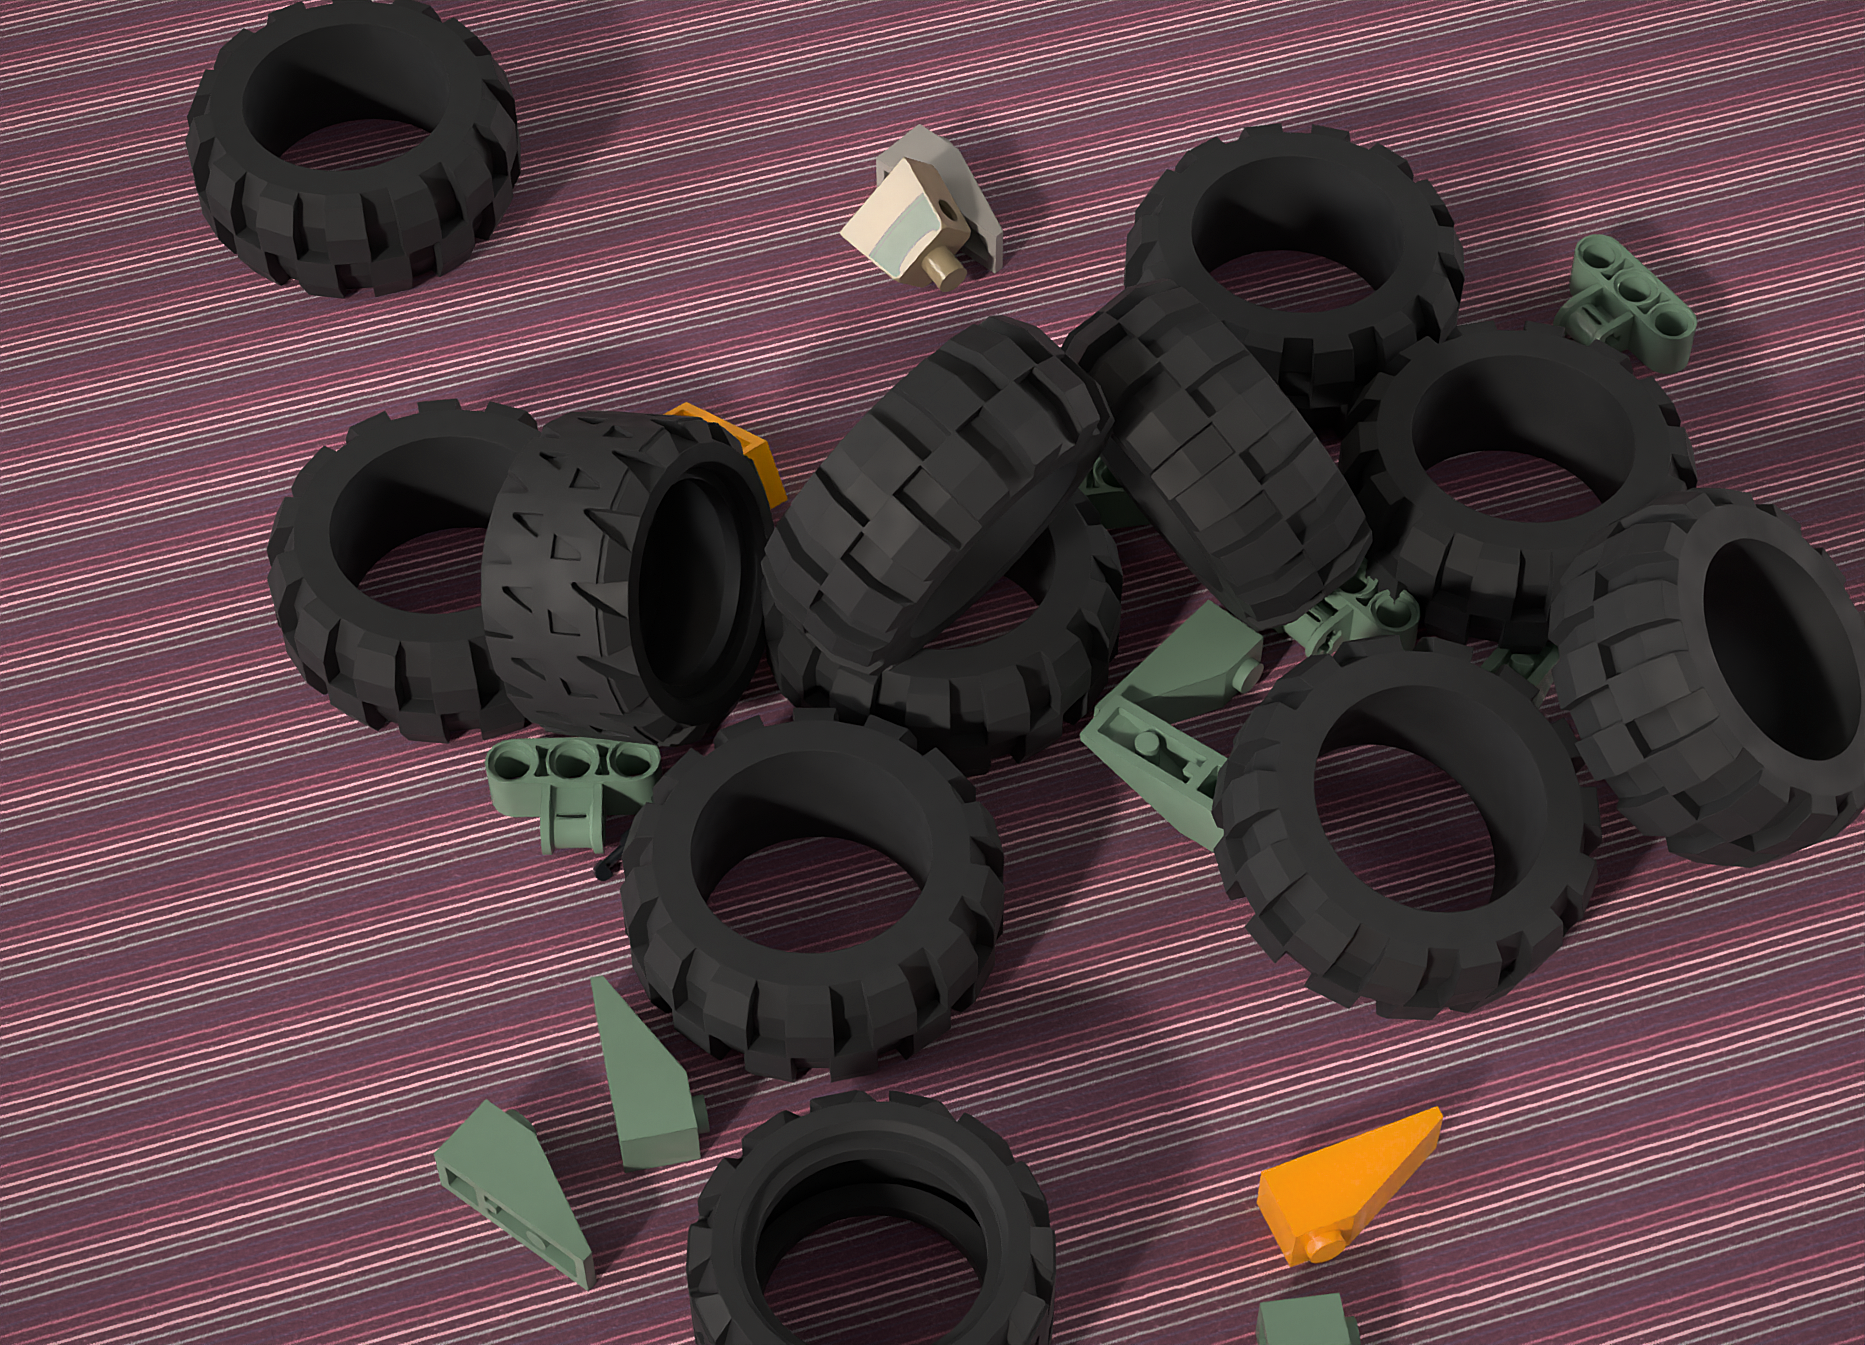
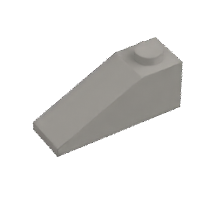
[876,124,1003,274]

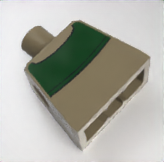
[839,157,971,292]

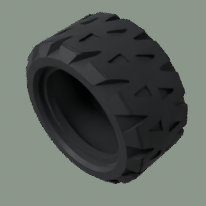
[481,410,775,747]
[686,1090,1056,1345]

